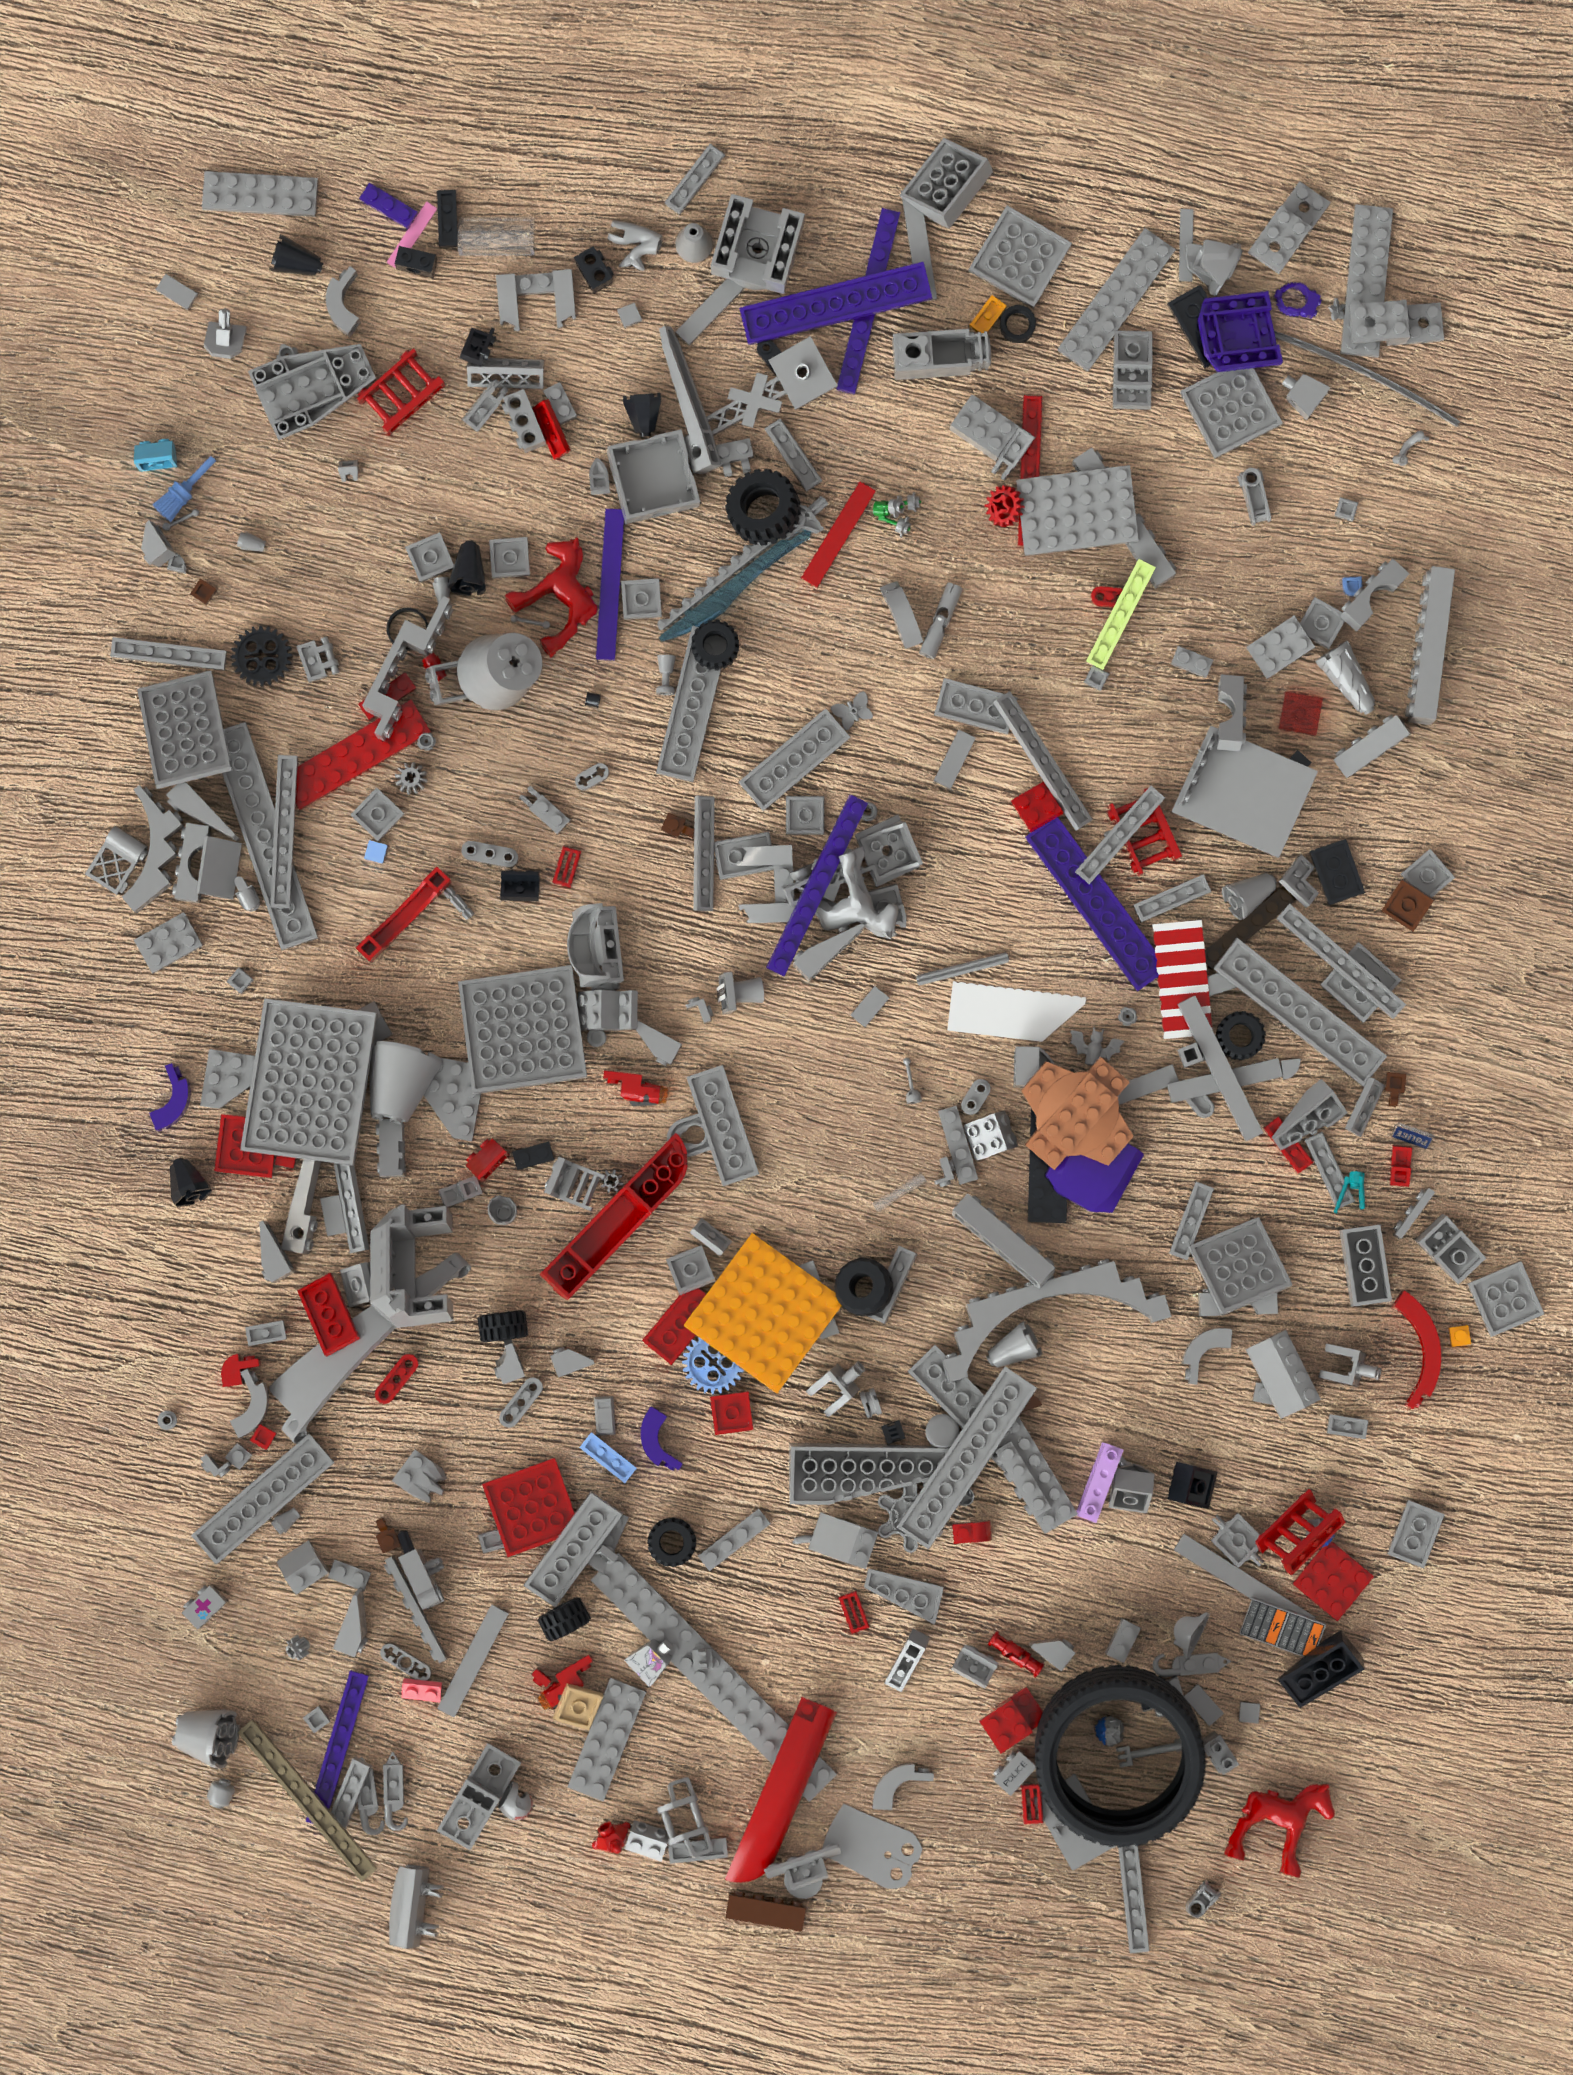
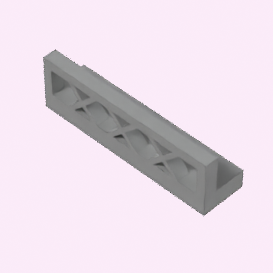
[467,358,544,389]

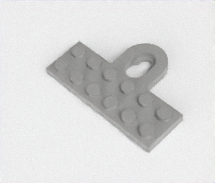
[667,1065,759,1186]

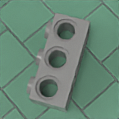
[501,389,546,453]

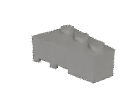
[376,1119,406,1178]

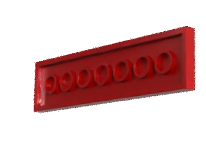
[296,700,431,810]

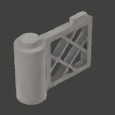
[85,826,148,895]

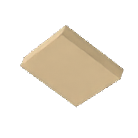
[553,1683,603,1730]

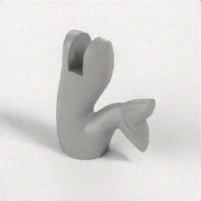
[607,220,663,271]

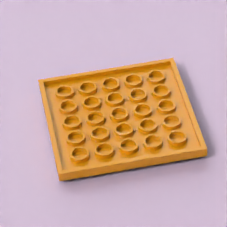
[684,1233,842,1394]

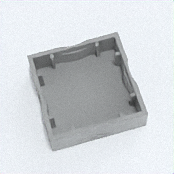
[607,429,700,524]

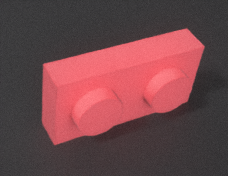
[402,1678,442,1702]

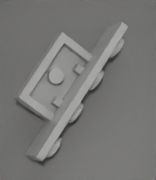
[764,1844,841,1890]

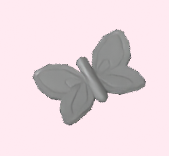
[831,691,873,730]

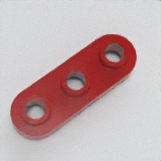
[375,1354,419,1404]

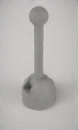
[903,1058,922,1104]

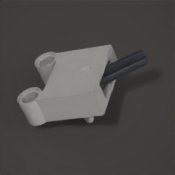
[397,1530,445,1610]

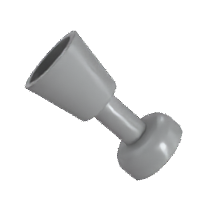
[656,655,676,695]

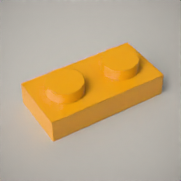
[969,295,1007,334]

